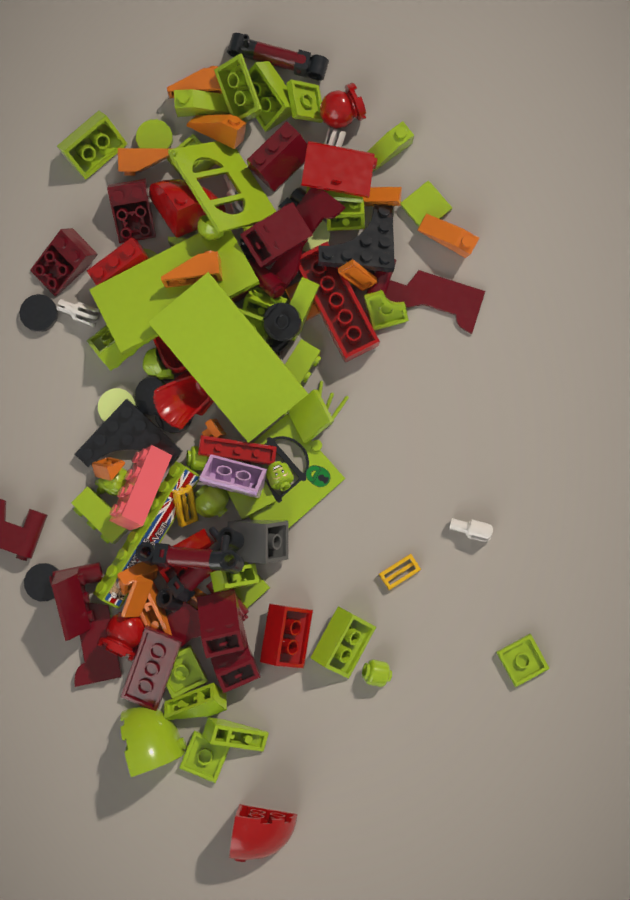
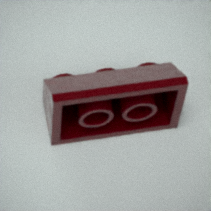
[247,121,307,192]
[52,568,94,641]

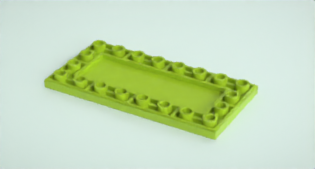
[89,230,260,355]
[148,272,308,443]

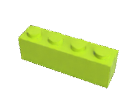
[280,339,322,418]

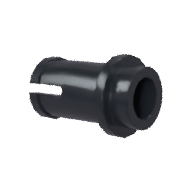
[269,340,291,356]

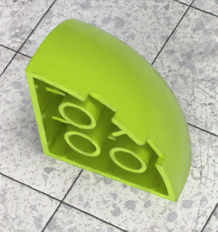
[120,706,187,777]

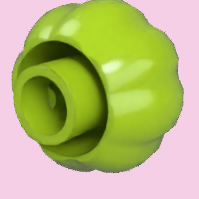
[195,484,229,518]

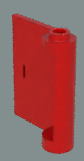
[301,141,378,198]

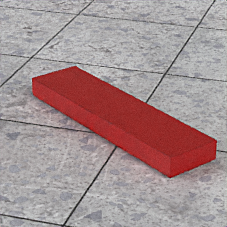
[198,435,277,466]

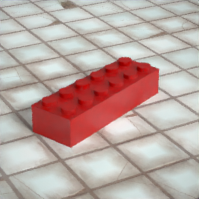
[298,241,380,363]

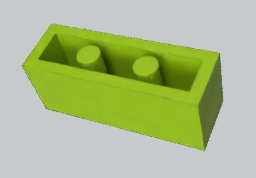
[71,486,129,544]

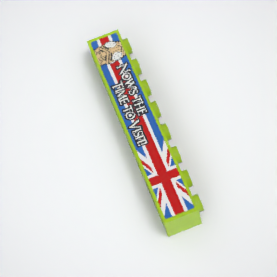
[93,461,200,609]

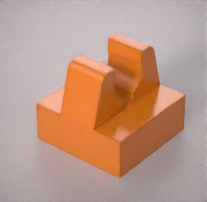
[202,419,227,438]

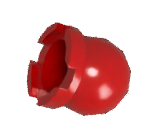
[320,83,367,129]
[97,612,145,661]

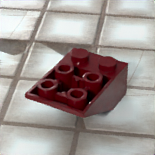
[107,178,156,244]
[240,202,313,268]
[30,228,98,297]
[197,588,249,658]
[210,646,261,693]

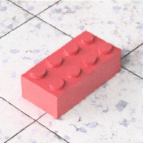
[109,445,172,530]

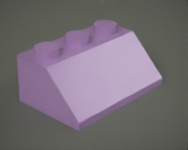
[199,454,267,498]

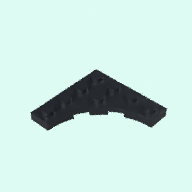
[318,204,395,272]
[74,398,183,467]

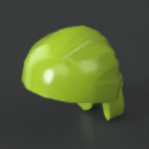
[197,210,225,241]
[143,348,174,380]
[95,468,128,496]

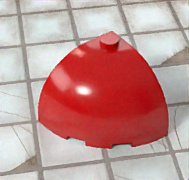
[149,179,226,238]
[229,804,298,862]

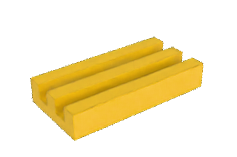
[172,484,198,527]
[378,553,421,590]

